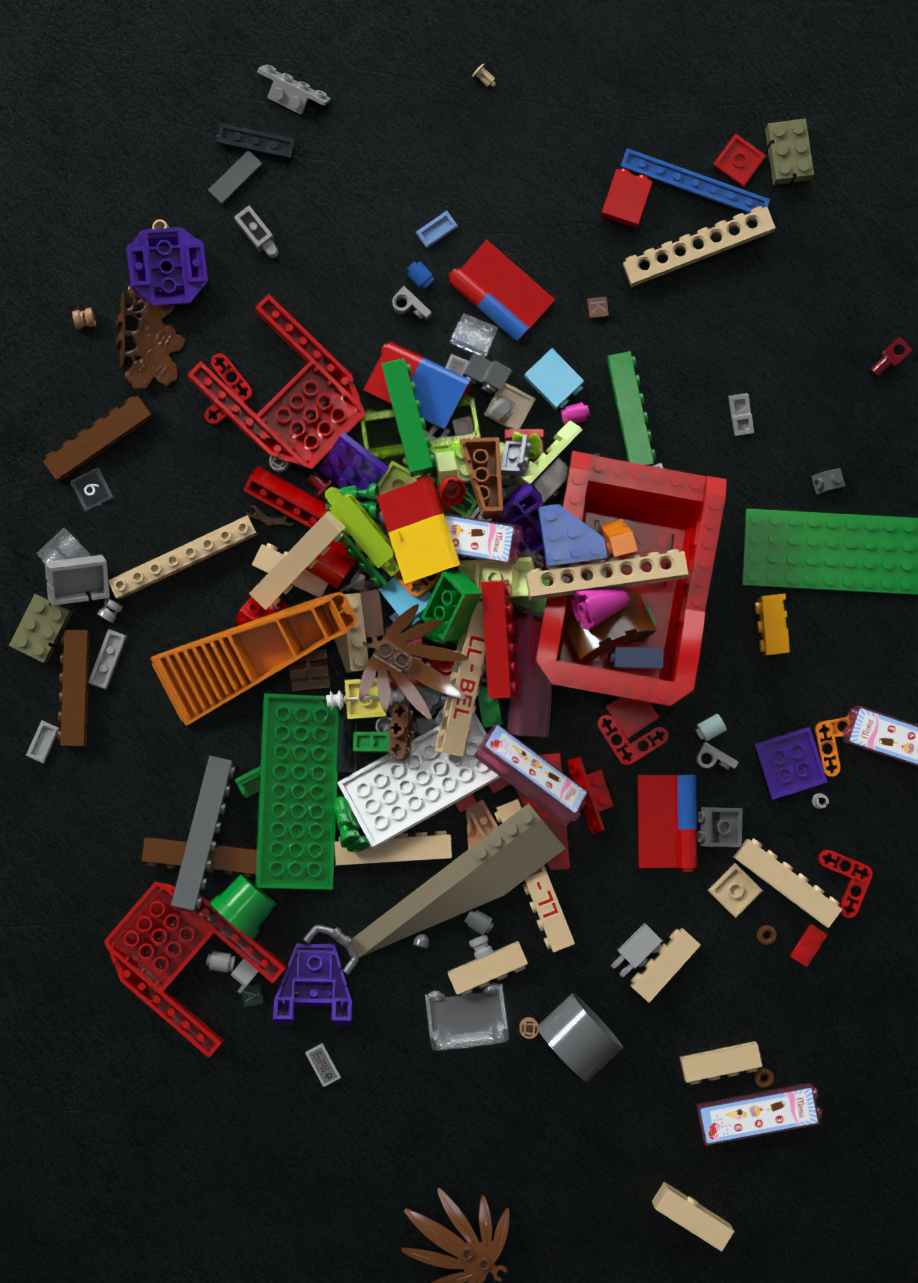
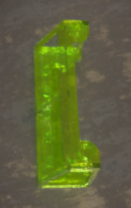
[361,395,480,459]

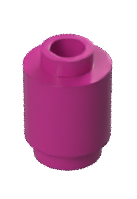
[560,402,590,425]

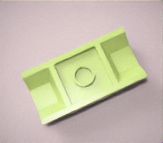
[515,421,582,487]
[429,442,511,486]
[458,557,535,599]

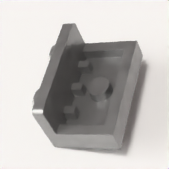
[501,435,532,476]

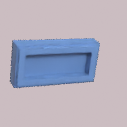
[416,211,458,248]

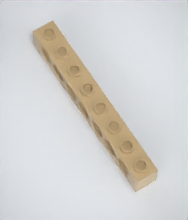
[623,206,775,287]
[108,515,257,599]
[526,549,688,600]

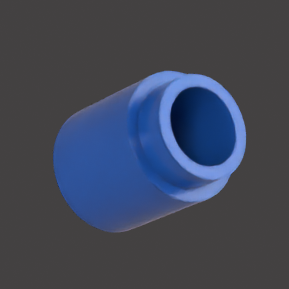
[407,261,435,290]

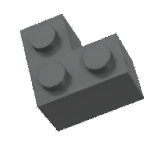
[462,353,512,394]

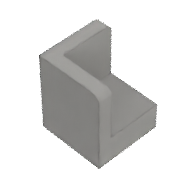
[231,959,258,994]

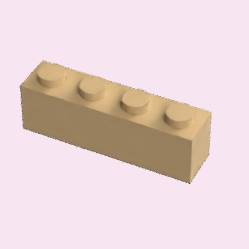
[252,543,329,598]
[631,928,700,1002]
[448,941,528,996]
[680,1041,762,1085]

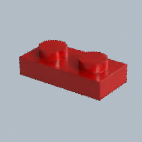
[790,924,827,967]

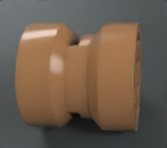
[72,307,96,330]
[519,1017,539,1039]

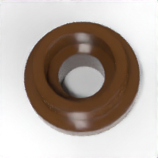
[757,925,777,945]
[754,1068,774,1088]

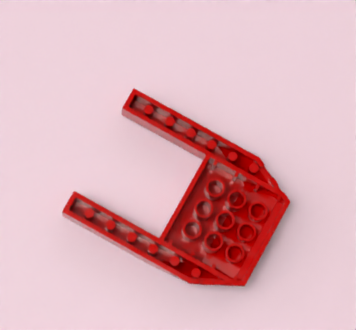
[187,294,365,469]
[104,882,287,1058]

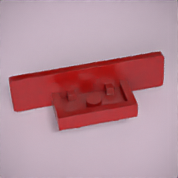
[568,757,614,834]

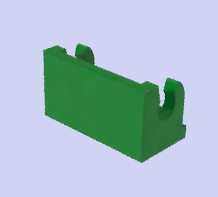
[353,732,391,753]
[235,766,261,798]

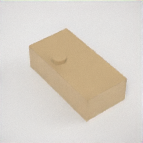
[652,1182,734,1251]

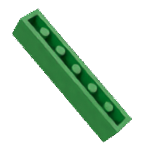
[607,351,656,466]
[382,358,436,477]

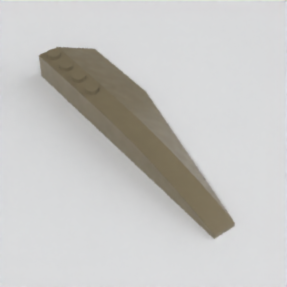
[350,802,566,957]

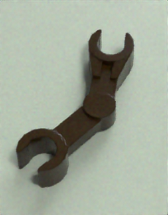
[246,505,294,527]

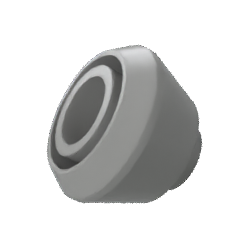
[488,397,512,422]

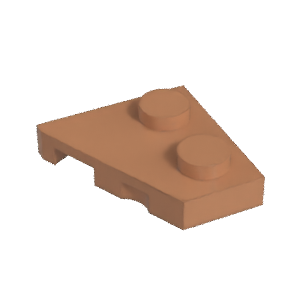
[466,799,498,849]

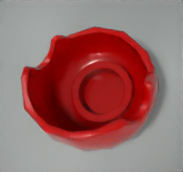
[437,476,466,508]

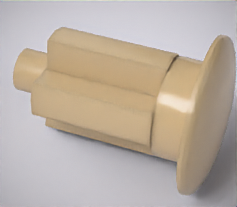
[472,64,496,87]

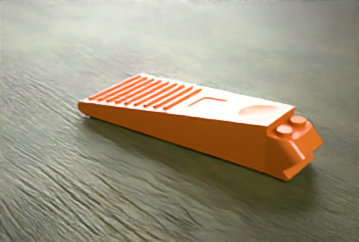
[151,592,357,726]

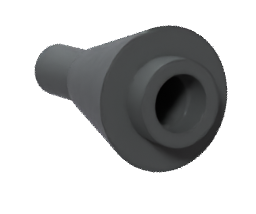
[412,717,439,736]

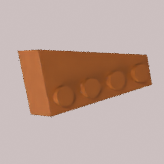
[460,437,503,519]

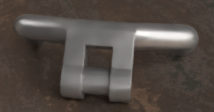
[303,925,359,975]

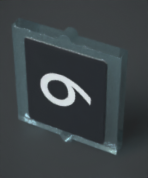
[70,467,113,511]

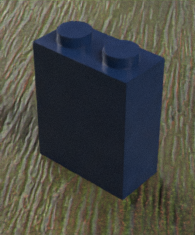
[609,647,663,670]

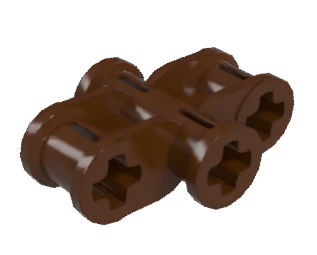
[388,703,415,762]

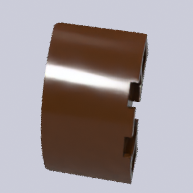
[563,591,657,661]

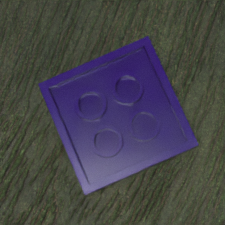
[318,432,389,502]
[754,727,827,800]

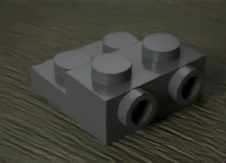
[697,807,743,847]

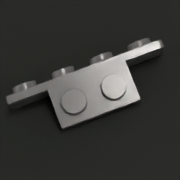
[257,65,331,114]

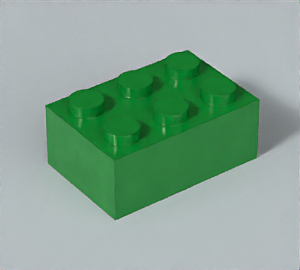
[421,570,483,641]

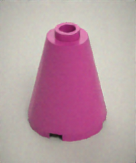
[572,587,630,630]

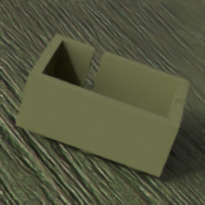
[765,118,814,185]
[9,594,73,663]

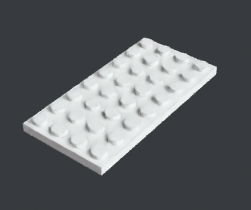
[337,712,509,849]

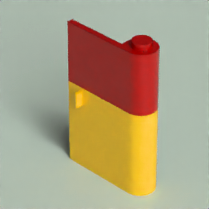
[376,475,461,584]

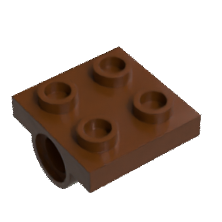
[289,649,331,692]

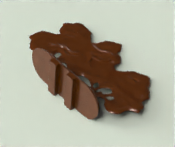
[116,286,186,388]

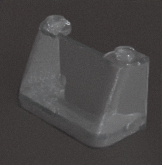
[425,984,509,1051]

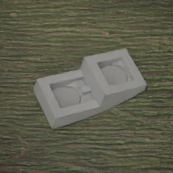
[728,393,754,436]

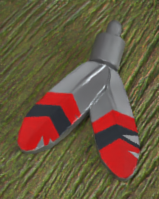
[339,568,379,592]

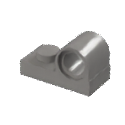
[392,286,432,321]
[696,742,739,770]

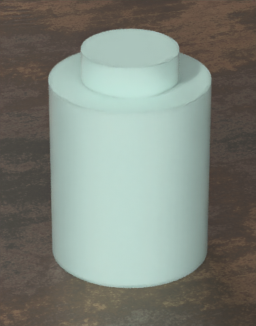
[696,714,727,741]

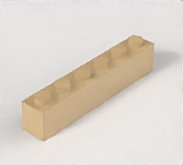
[249,511,345,610]
[335,831,452,865]
[733,838,842,928]

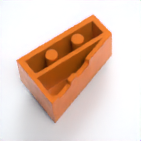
[600,519,638,560]

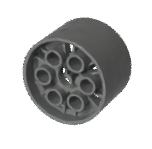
[537,993,623,1082]

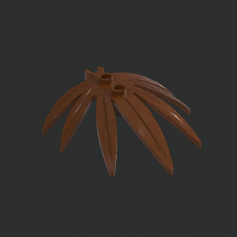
[359,604,468,720]
[401,1188,509,1283]

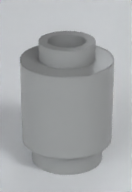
[206,951,236,973]

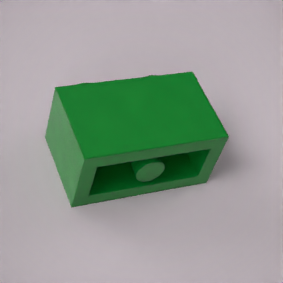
[478,687,502,728]

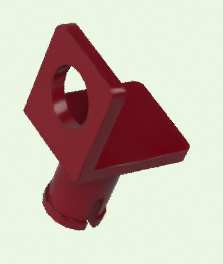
[871,337,912,377]
[308,472,337,504]

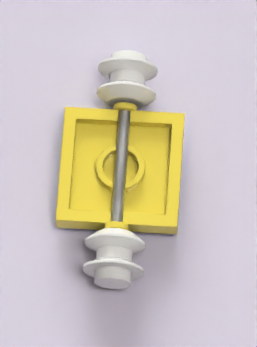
[326,678,404,719]

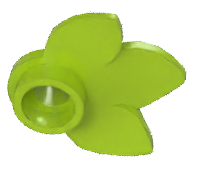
[512,431,542,459]

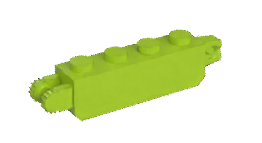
[325,487,400,576]

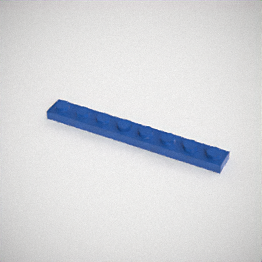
[620,148,770,214]

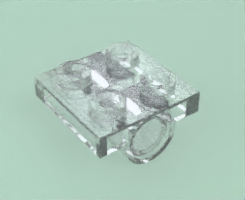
[450,313,498,357]
[36,528,92,564]

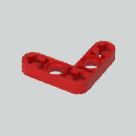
[205,353,252,425]
[598,715,668,765]
[818,850,873,918]

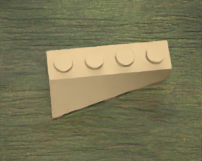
[335,593,369,673]

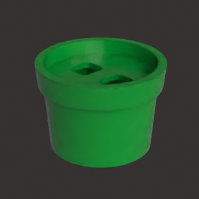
[210,874,276,940]

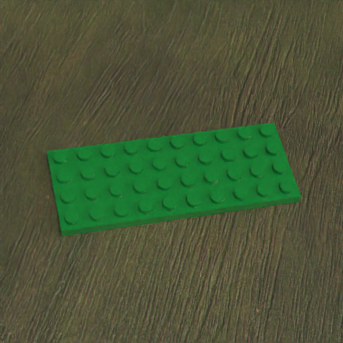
[742,509,918,595]
[255,693,339,890]

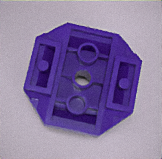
[126,227,208,307]

